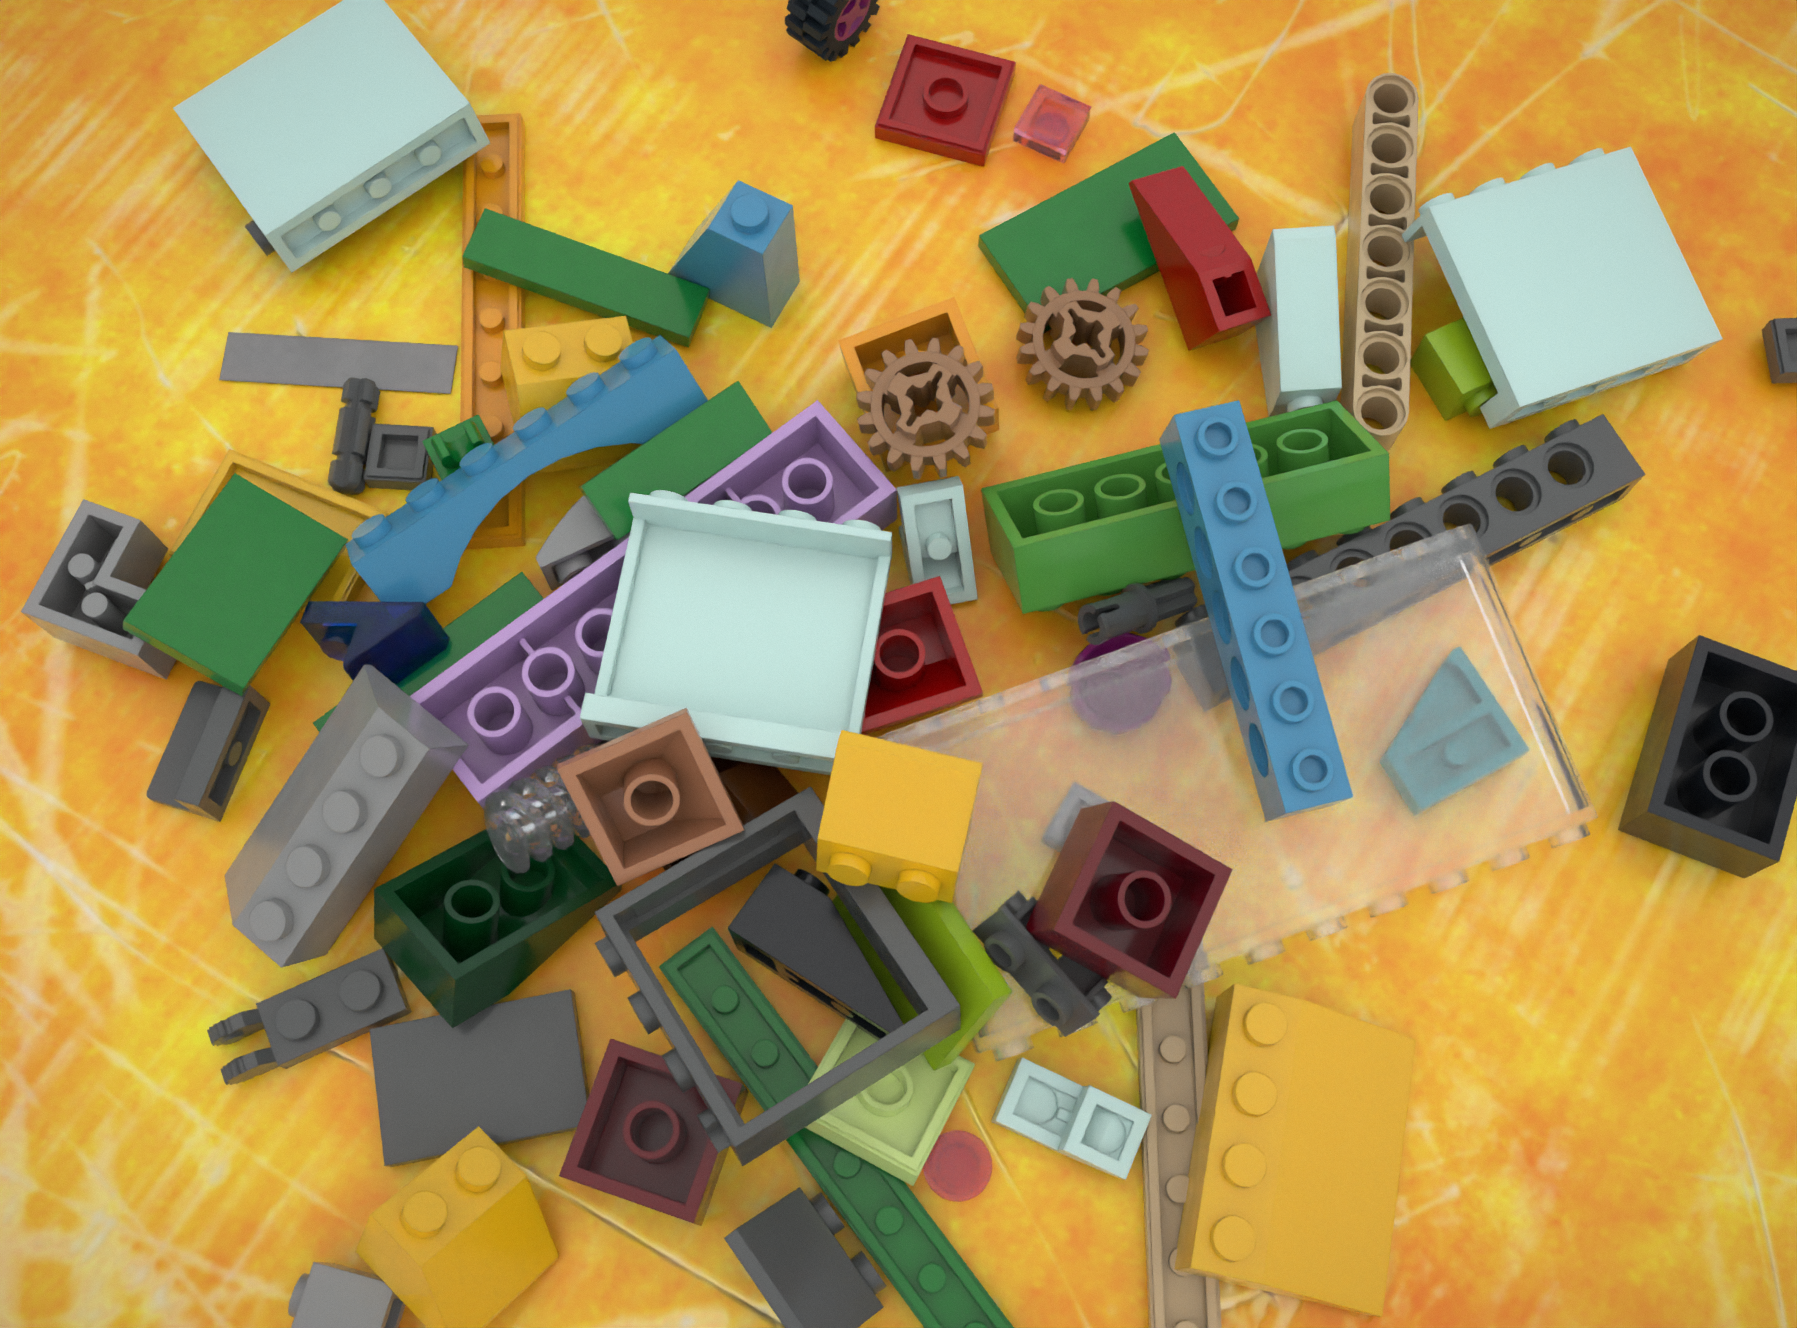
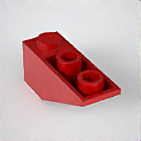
[1128,166,1271,351]

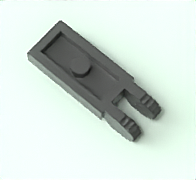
[207,948,412,1085]

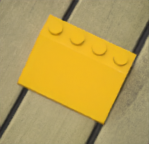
[1174,984,1416,1317]

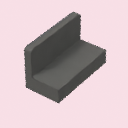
[146,681,270,822]

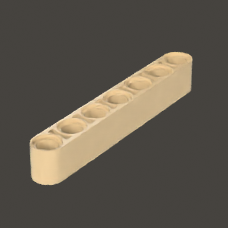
[1340,73,1419,452]

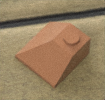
[557,708,744,886]

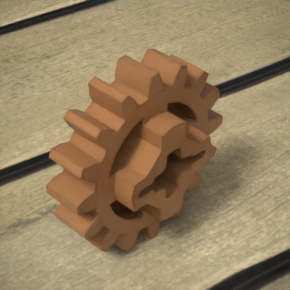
[1016,278,1149,411]
[856,338,995,479]

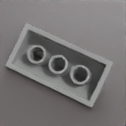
[224,665,468,968]

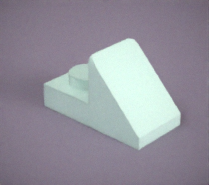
[896,476,978,604]

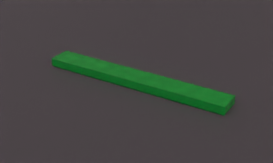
[659,926,1014,1328]

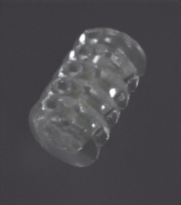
[484,743,599,873]

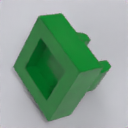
[422,414,494,480]

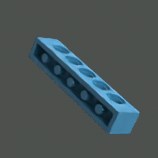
[1159,400,1353,822]

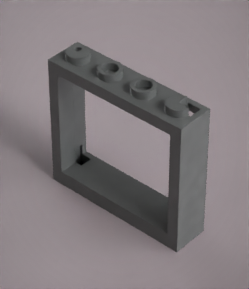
[595,786,961,1167]

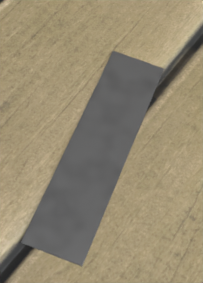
[219,332,458,394]

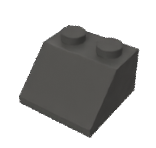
[724,1187,886,1328]

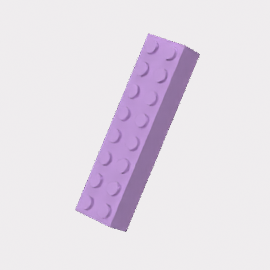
[410,400,897,821]

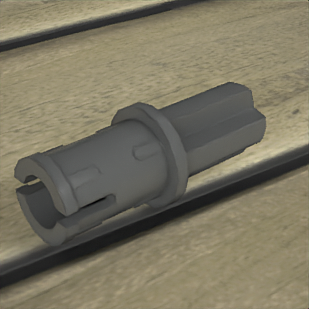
[1078,577,1198,645]

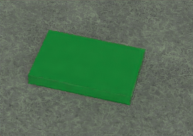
[123,473,348,696]

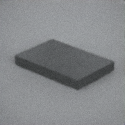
[369,989,589,1167]

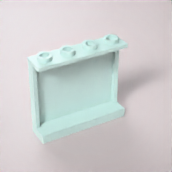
[173,0,490,273]
[1402,146,1723,429]
[580,490,892,776]

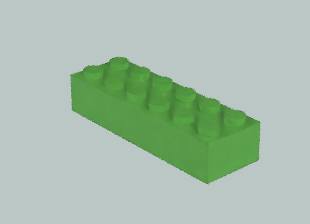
[981,400,1390,614]

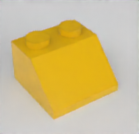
[500,316,642,475]
[816,730,983,903]
[355,1126,559,1328]

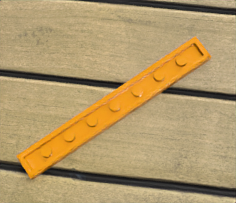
[460,113,525,549]

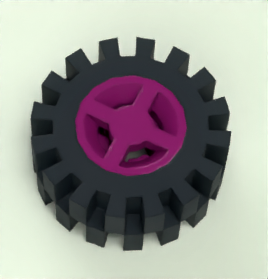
[785,0,880,62]

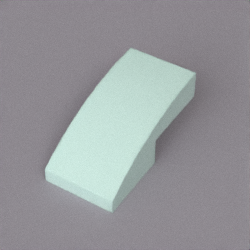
[991,1057,1152,1180]

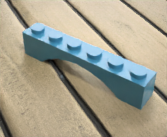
[345,335,708,623]

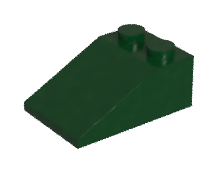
[374,799,622,1029]

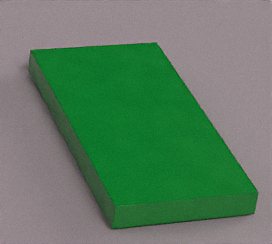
[978,132,1239,334]

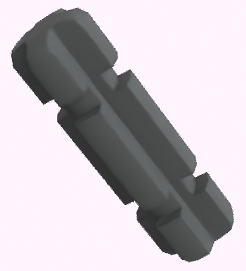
[327,377,380,495]

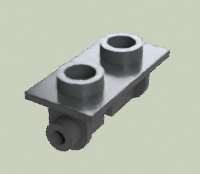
[973,890,1112,1037]

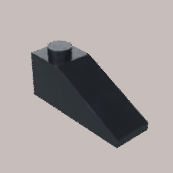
[728,863,904,1040]

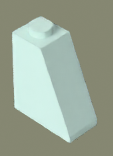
[1255,225,1342,417]

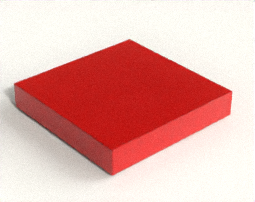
[875,34,1016,167]

